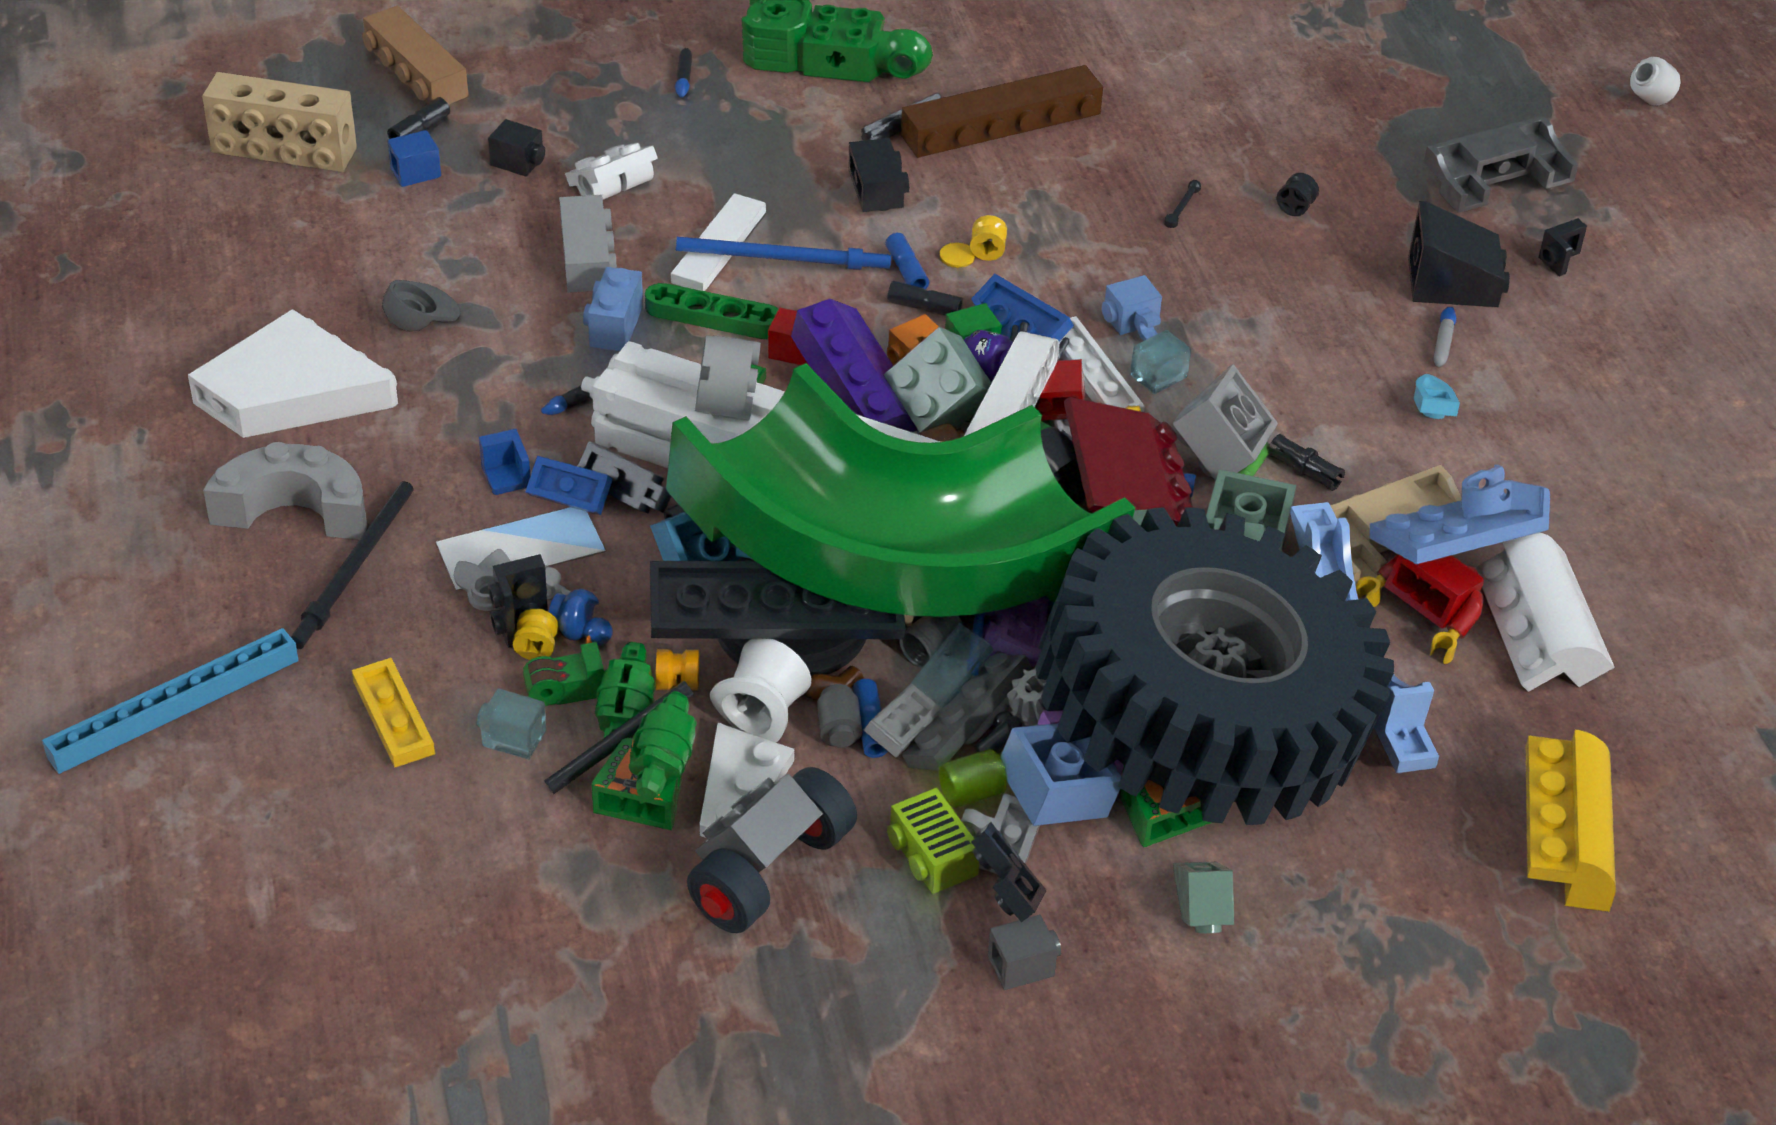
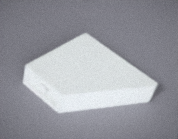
[188,309,398,438]

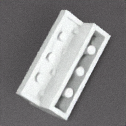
[1475,532,1615,692]

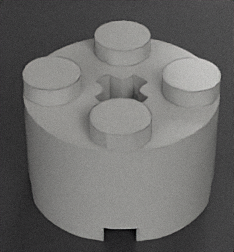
[695,335,761,420]

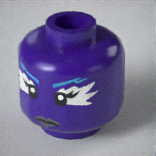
[964,330,1013,382]

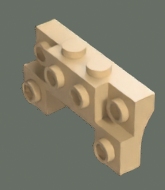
[1330,465,1461,586]

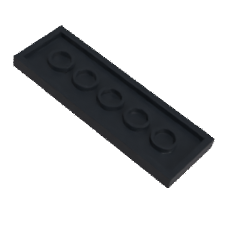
[650,561,906,639]

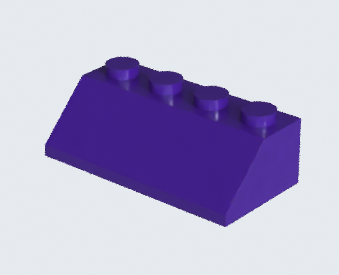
[791,299,918,433]

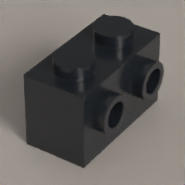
[848,138,910,212]

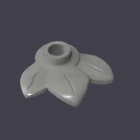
[454,549,510,611]

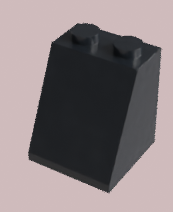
[1408,201,1510,307]

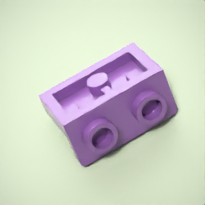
[980,597,1049,667]

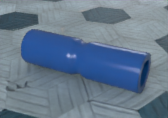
[885,233,929,290]
[852,679,888,758]

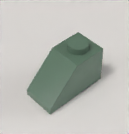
[1173,861,1234,933]

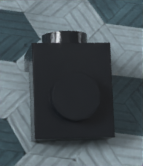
[1538,218,1587,276]

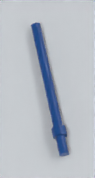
[676,236,891,270]

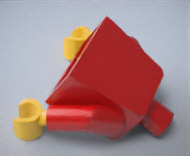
[1356,554,1484,664]

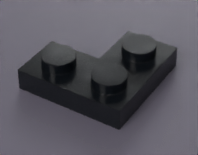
[971,822,1047,923]

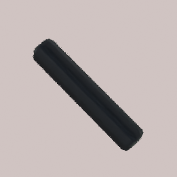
[861,93,944,141]

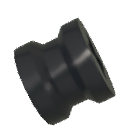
[1276,173,1319,216]

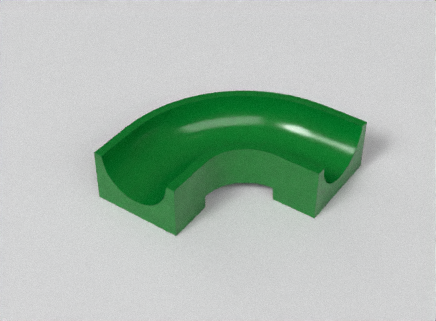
[666,363,1135,617]

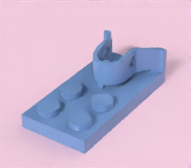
[1369,465,1550,564]

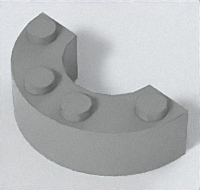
[203,442,367,540]

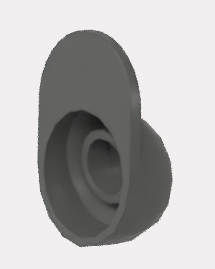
[382,280,460,332]

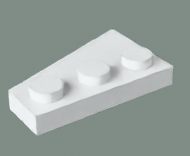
[700,723,794,838]

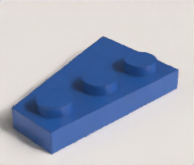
[971,273,1074,342]

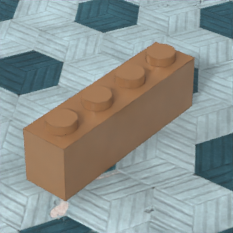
[362,5,469,104]

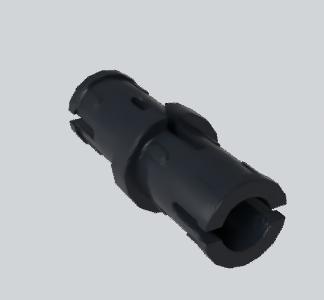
[1268,434,1345,491]

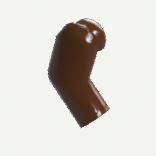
[804,666,864,701]

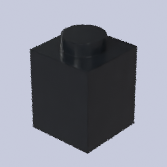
[488,119,545,177]

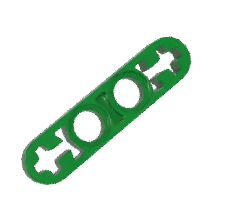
[645,283,778,339]

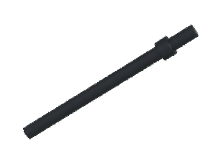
[291,481,414,649]

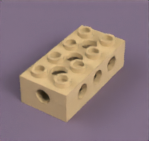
[202,72,357,172]

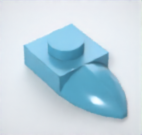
[1413,374,1460,419]

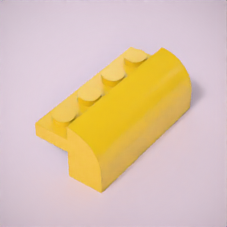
[1526,730,1616,912]

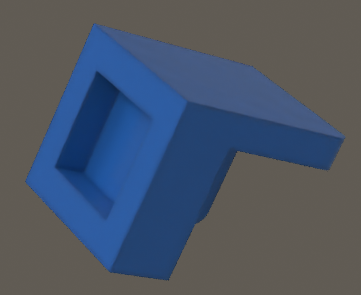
[387,130,441,187]
[479,429,530,495]

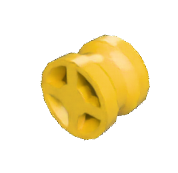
[970,215,1007,261]
[513,609,558,660]

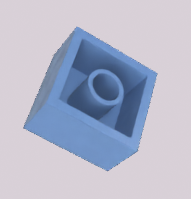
[997,723,1121,826]

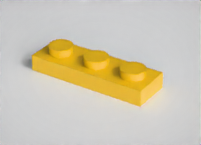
[351,658,435,768]

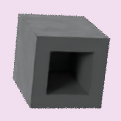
[988,914,1061,990]

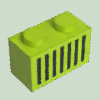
[887,787,979,894]

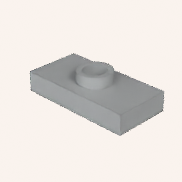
[864,683,941,757]

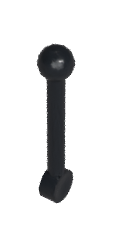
[1164,180,1201,228]

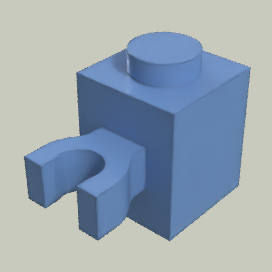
[1102,275,1162,344]

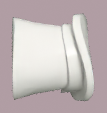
[710,639,811,743]

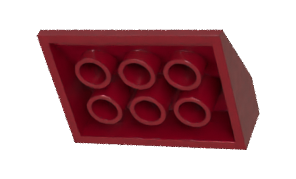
[1064,397,1193,527]

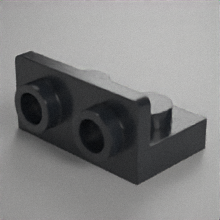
[488,554,548,648]

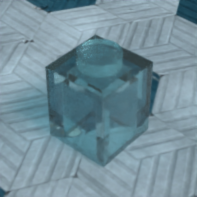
[1130,330,1191,395]
[477,688,547,760]

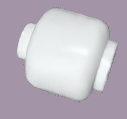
[1630,57,1681,106]

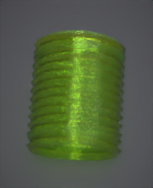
[939,749,1007,808]

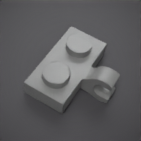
[961,793,1040,873]

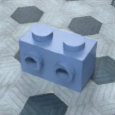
[583,267,643,351]

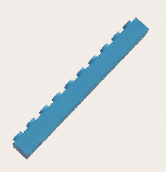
[42,628,299,774]

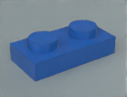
[525,455,613,515]

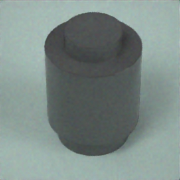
[817,684,863,748]

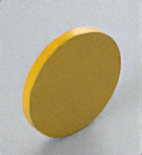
[940,243,975,268]

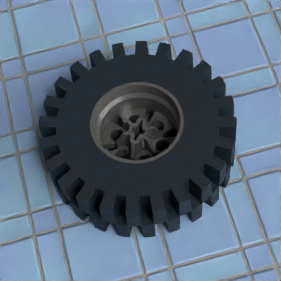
[1036,507,1394,825]

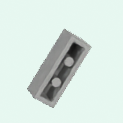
[559,195,617,293]

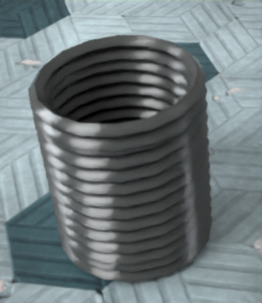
[900,616,966,669]

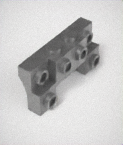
[1424,115,1578,213]

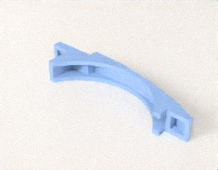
[1290,502,1439,773]

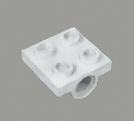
[565,142,658,200]

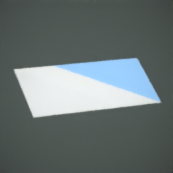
[436,507,606,590]

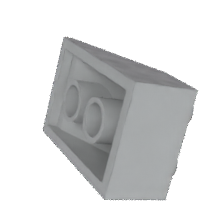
[1172,364,1278,481]

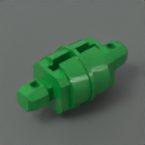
[594,642,656,754]
[629,691,697,800]

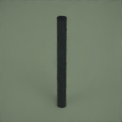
[544,681,694,794]

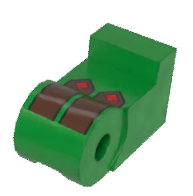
[523,642,604,706]

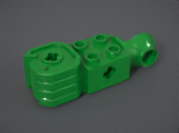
[742,0,933,82]

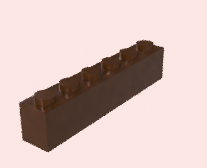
[901,65,1103,158]

